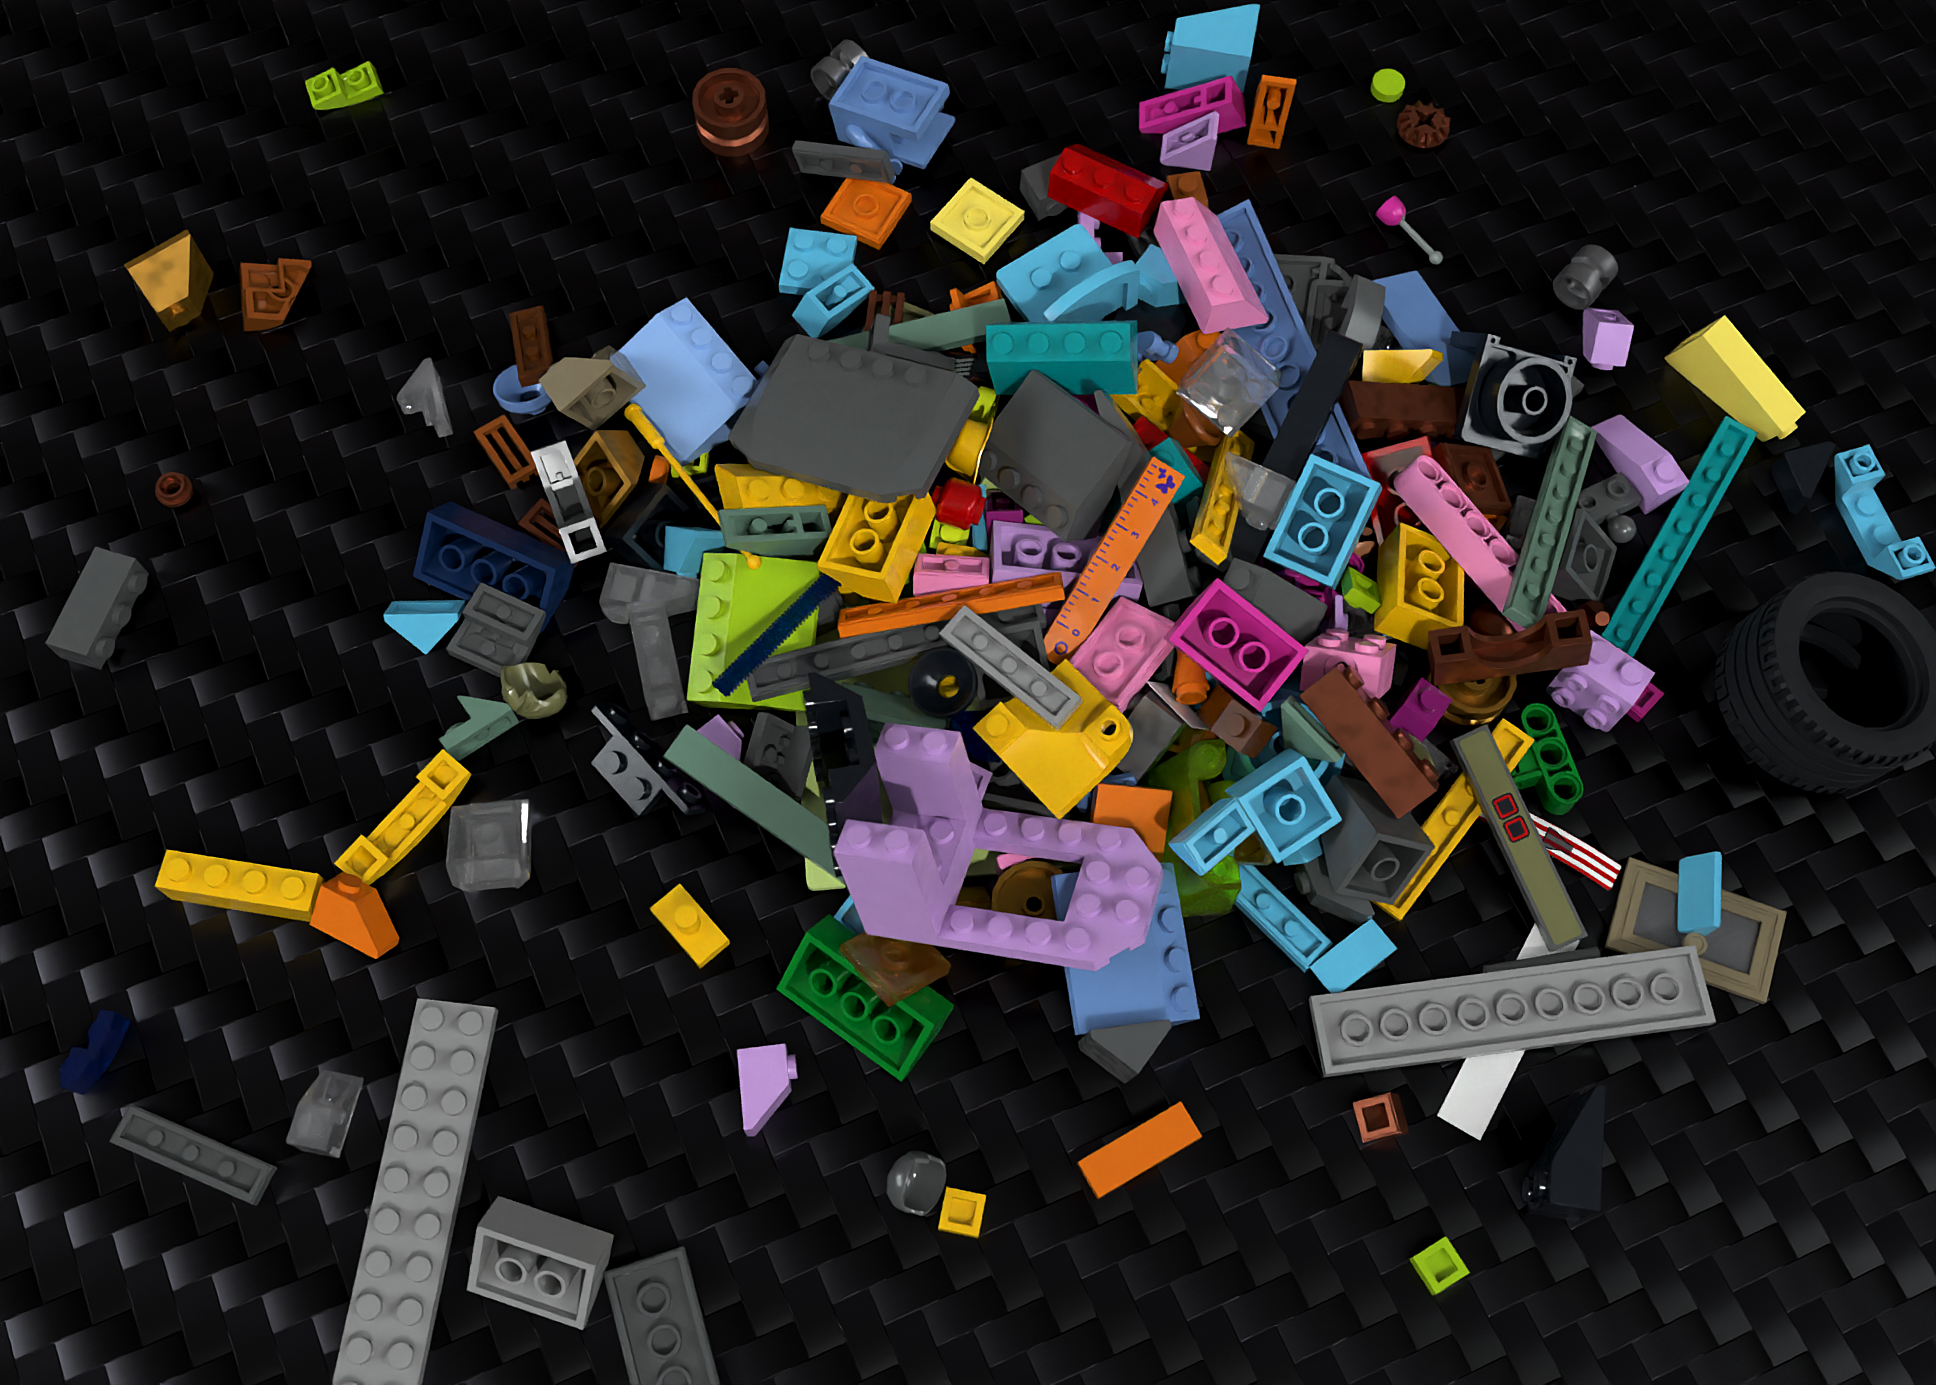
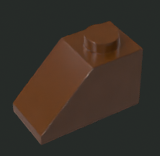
[1196,683,1278,759]

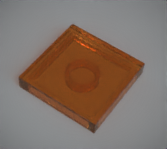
[839,932,951,1007]

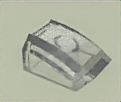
[446,799,531,893]

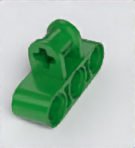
[1510,703,1584,815]

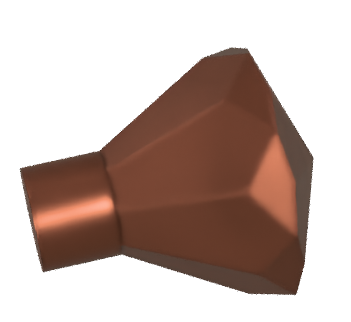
[1577,600,1611,634]

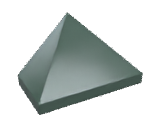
[1280,694,1344,763]

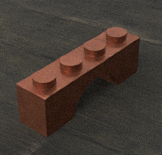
[1427,609,1593,686]

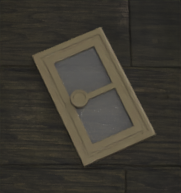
[1604,857,1787,1004]

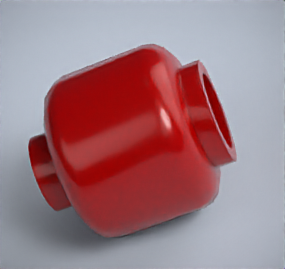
[932,477,987,531]

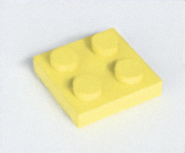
[930,178,1025,264]

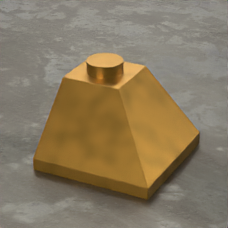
[124,230,214,332]
[573,430,645,532]

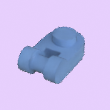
[1137,331,1179,366]

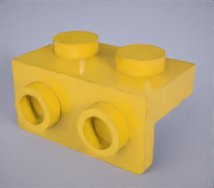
[1109,359,1186,433]

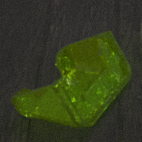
[1140,739,1242,917]

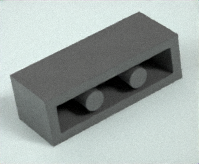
[45,547,149,670]

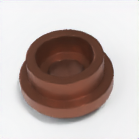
[155,472,193,507]

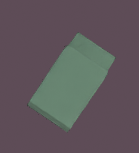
[439,696,519,762]

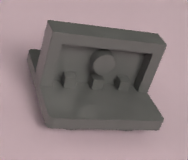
[743,712,813,801]

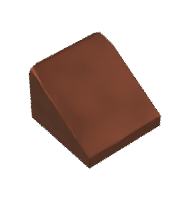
[1353,1093,1409,1142]

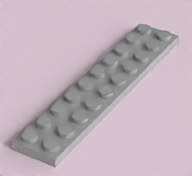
[1308,945,1716,1077]
[332,998,498,1385]

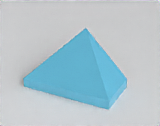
[383,600,466,655]

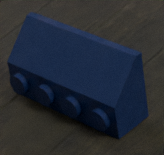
[413,501,575,634]

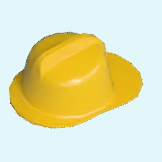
[945,416,994,484]

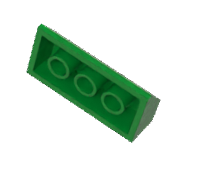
[776,914,955,1082]

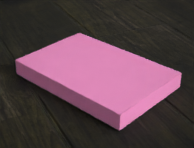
[1069,596,1175,713]

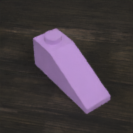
[1591,414,1689,515]

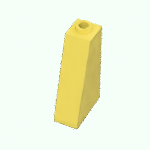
[1664,315,1805,442]

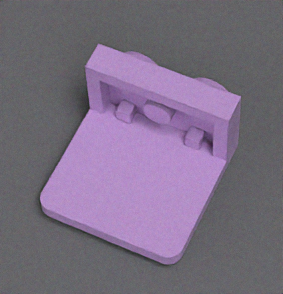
[1546,630,1655,732]

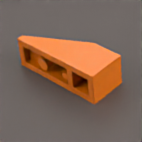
[1247,75,1296,149]

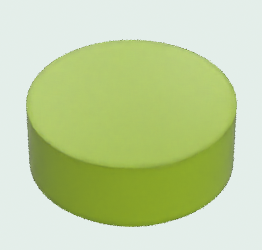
[1371,69,1405,103]

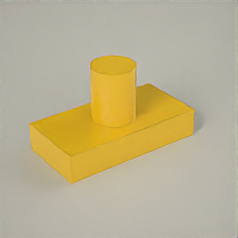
[650,884,730,968]

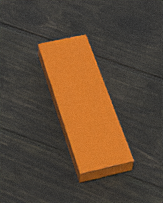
[1077,1101,1202,1199]

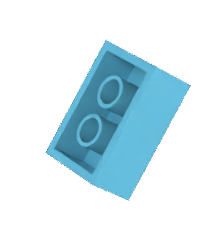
[1263,454,1382,590]

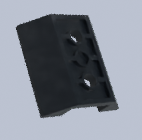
[803,672,883,891]

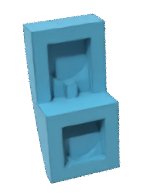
[1310,919,1398,993]

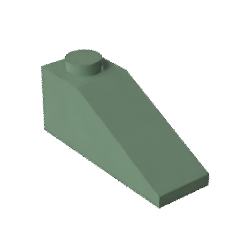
[718,505,832,560]

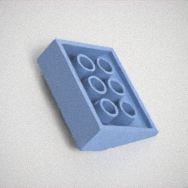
[1050,862,1200,1035]

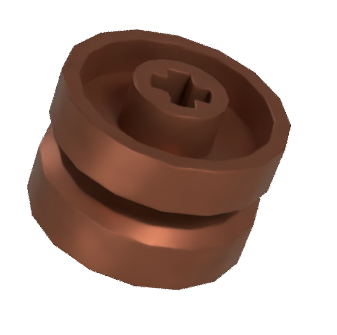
[693,68,769,157]

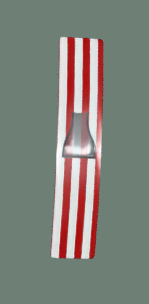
[1477,812,1621,890]

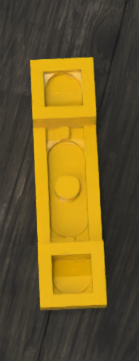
[334,749,472,885]

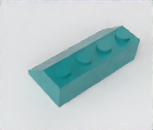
[986,320,1138,395]

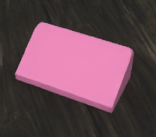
[913,553,990,596]

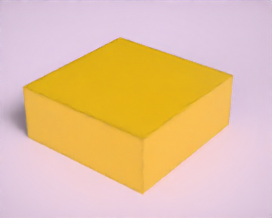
[938,1187,986,1238]

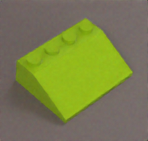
[687,553,823,712]

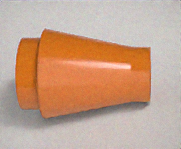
[1172,650,1210,705]

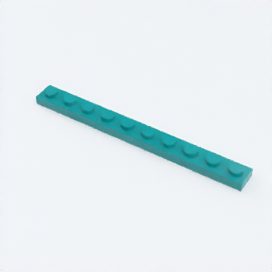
[1600,416,1758,658]

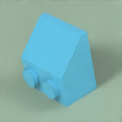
[1225,748,1342,863]

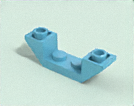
[1834,445,1936,580]

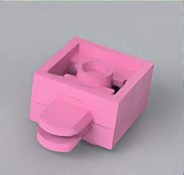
[1299,629,1397,699]

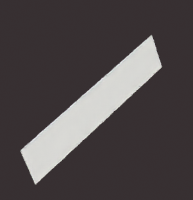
[1437,923,1580,1140]

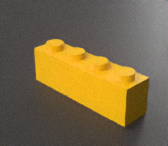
[155,850,327,922]

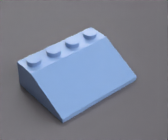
[619,297,759,467]

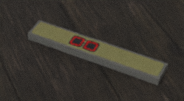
[1449,724,1588,952]

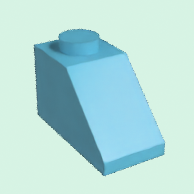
[1136,244,1188,307]
[792,263,875,339]
[664,526,726,580]

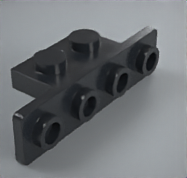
[591,704,708,816]

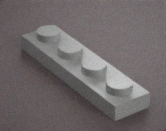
[939,605,1083,731]

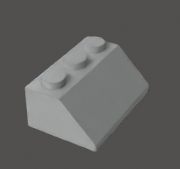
[467,1196,614,1330]

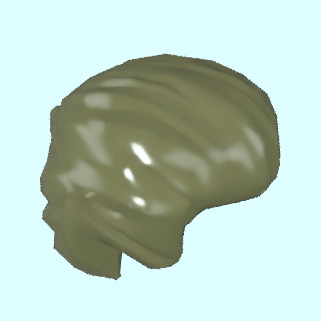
[500,662,567,719]

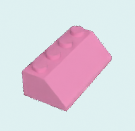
[1153,197,1269,334]

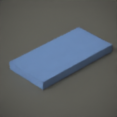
[1372,270,1475,388]

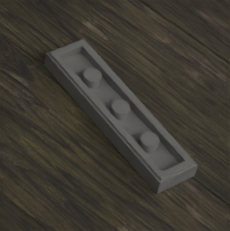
[109,1104,277,1206]

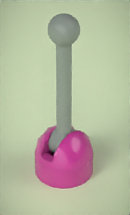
[1376,196,1443,264]

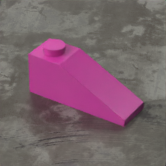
[1139,75,1246,134]

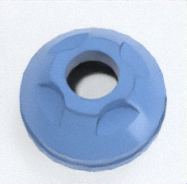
[493,365,552,415]

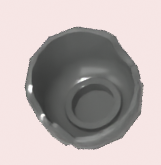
[886,1151,947,1216]

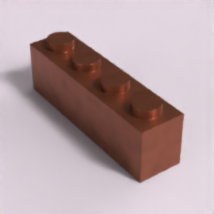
[1338,380,1466,444]
[1299,662,1440,819]

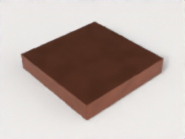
[1432,443,1513,516]

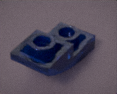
[59,1010,131,1095]

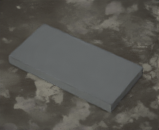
[603,1246,721,1385]

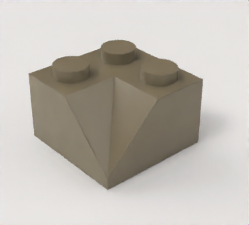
[538,345,646,431]

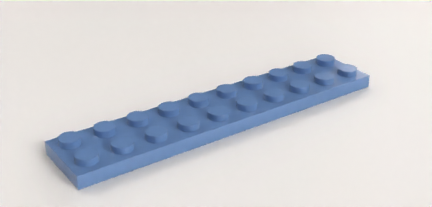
[1217,199,1372,480]

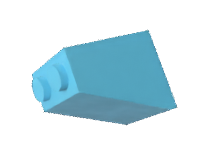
[1161,4,1260,94]

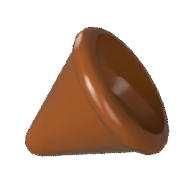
[1165,394,1221,448]

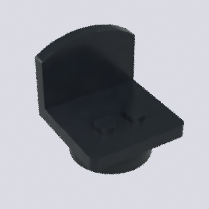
[1449,331,1577,461]

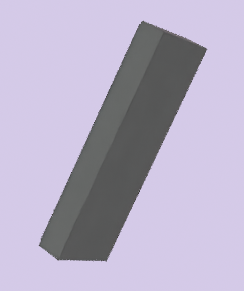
[792,140,895,183]

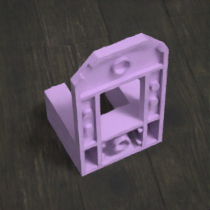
[833,723,1164,971]

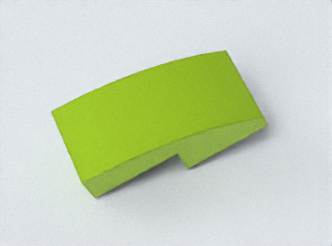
[305,61,384,110]

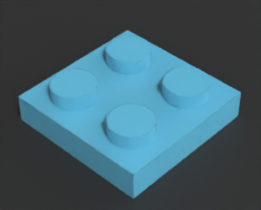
[779,228,857,295]

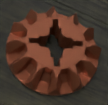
[1397,100,1450,148]

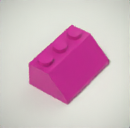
[1164,578,1309,712]

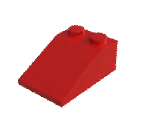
[1361,436,1435,547]

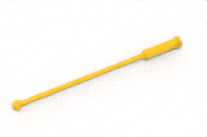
[624,403,762,570]

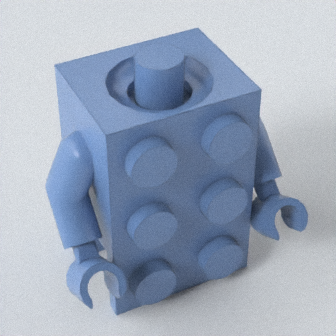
[828,56,955,184]

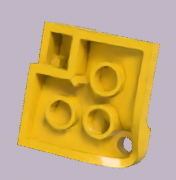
[973,659,1134,820]

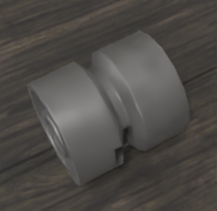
[810,39,868,101]
[1553,245,1618,310]

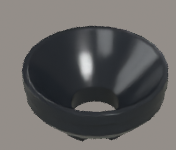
[908,648,978,718]

